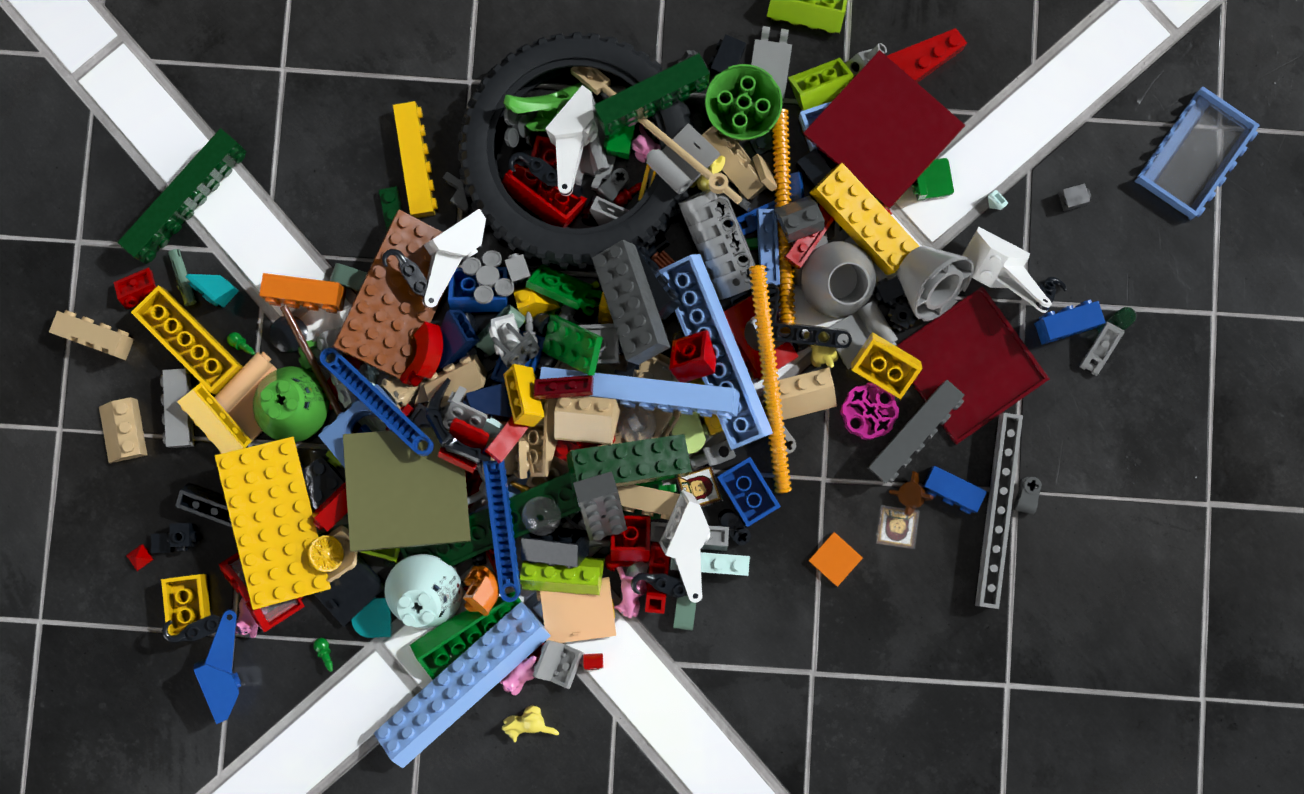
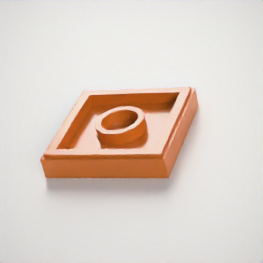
[808,532,863,587]

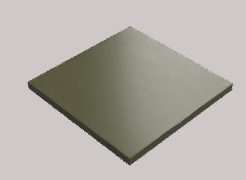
[343,427,471,552]

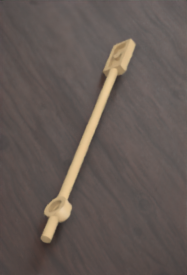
[571,66,742,204]

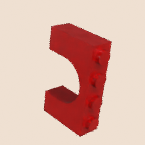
[724,295,799,383]

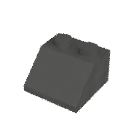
[774,196,825,243]

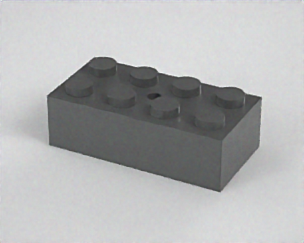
[573,471,627,541]

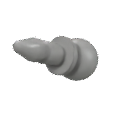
[523,312,538,344]

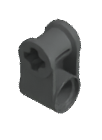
[596,168,630,203]
[1014,477,1042,515]

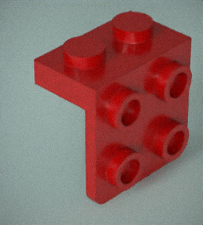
[437,418,489,473]

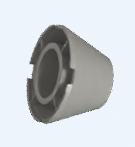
[801,241,876,318]
[898,246,974,321]

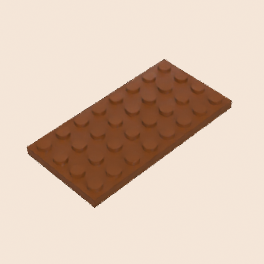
[332,209,449,381]

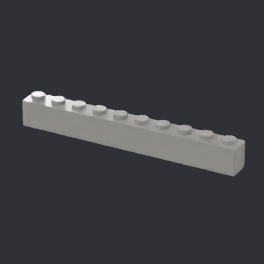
[975,413,1023,609]

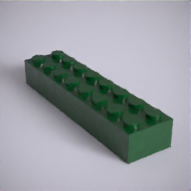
[117,128,247,264]

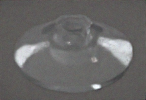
[522,496,561,536]

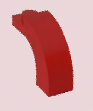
[645,542,670,614]

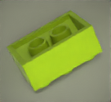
[788,58,854,111]

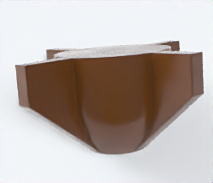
[889,471,934,516]

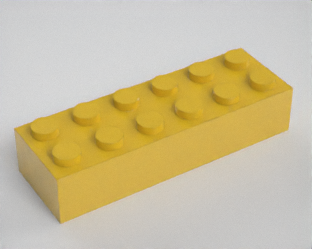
[809,163,920,276]
[131,285,243,395]

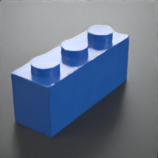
[922,466,987,514]

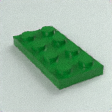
[542,315,603,375]

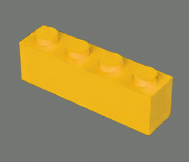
[177,383,252,454]

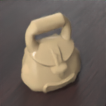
[380,376,426,408]

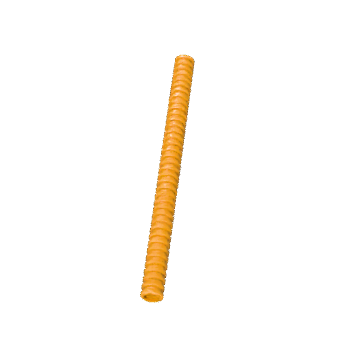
[772,109,796,334]
[749,265,792,493]

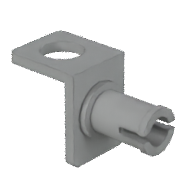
[845,43,887,77]
[690,440,736,469]

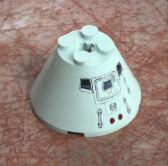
[385,554,463,629]

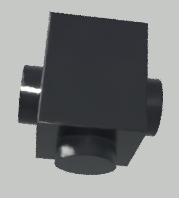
[874,276,905,306]

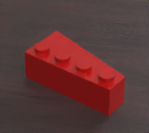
[887,28,967,83]
[502,164,587,228]

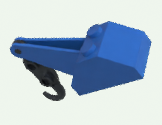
[162,609,241,724]

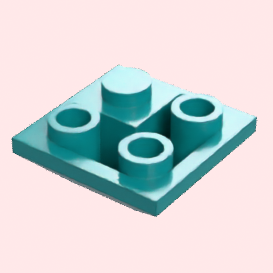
[185,274,239,307]

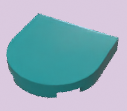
[351,598,392,638]

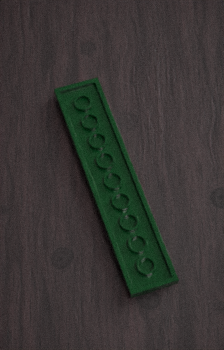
[400,471,580,566]

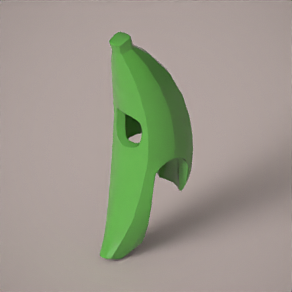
[504,82,592,131]

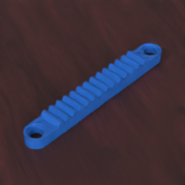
[319,348,434,456]
[482,446,521,602]

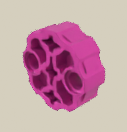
[841,383,899,440]

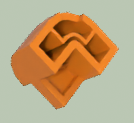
[463,566,500,616]

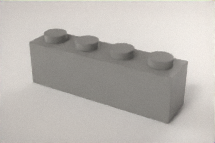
[160,369,194,448]

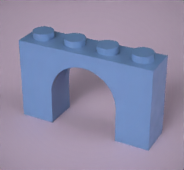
[318,384,402,468]

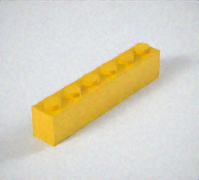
[393,101,438,218]

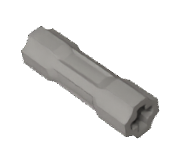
[587,135,609,174]

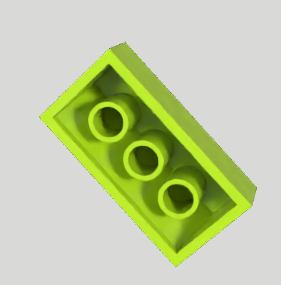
[767,0,847,33]
[520,557,605,595]

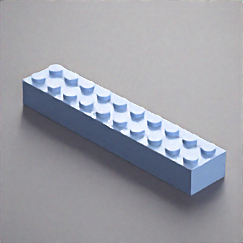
[659,254,773,450]
[540,367,740,419]
[374,602,551,768]

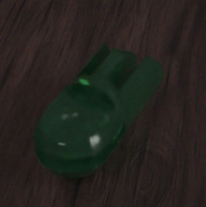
[1096,307,1136,333]

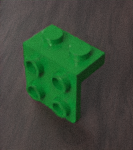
[912,158,954,201]

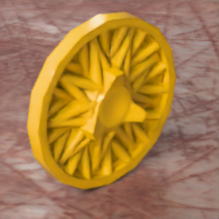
[308,535,344,572]

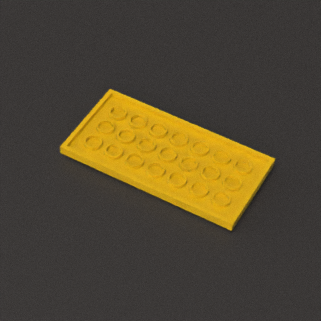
[214,437,331,610]

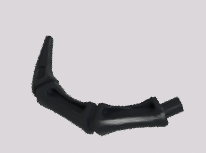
[426,378,491,465]

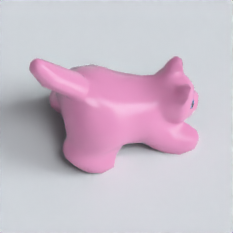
[631,124,661,163]
[614,567,647,618]
[235,597,268,638]
[500,656,536,696]

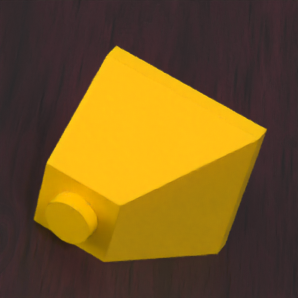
[514,283,560,317]

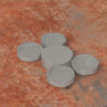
[462,250,514,304]

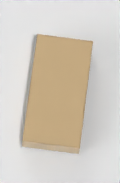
[752,154,777,191]

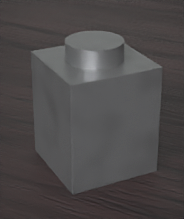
[1059,184,1091,211]

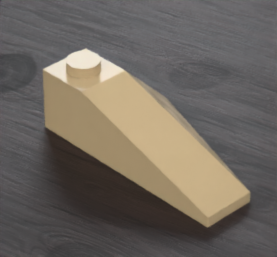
[523,398,558,477]

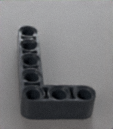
[757,282,852,348]

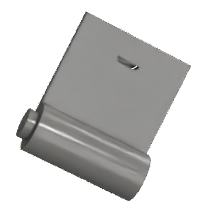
[646,123,721,194]
[826,301,898,369]

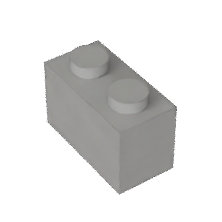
[505,253,531,287]

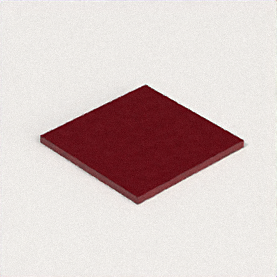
[803,50,966,210]
[897,286,1050,445]

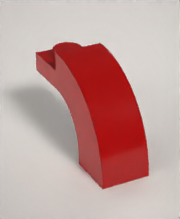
[400,321,443,387]

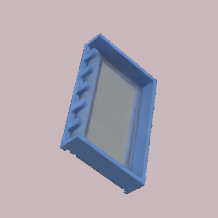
[1134,86,1259,220]

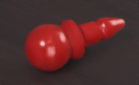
[613,182,642,207]

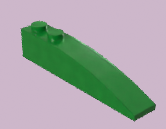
[410,591,523,680]

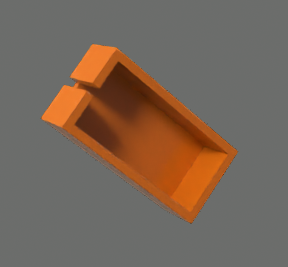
[259,273,346,314]

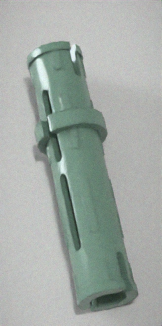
[168,249,197,306]

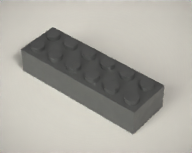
[592,240,670,365]
[867,380,964,483]

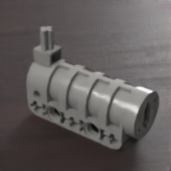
[678,189,756,300]

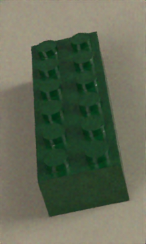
[594,53,710,136]
[566,434,692,494]

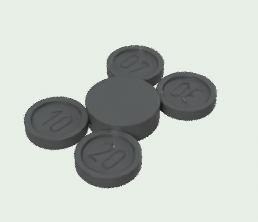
[504,109,539,147]

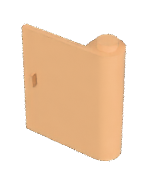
[214,352,277,441]
[536,577,616,643]

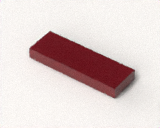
[533,375,594,400]

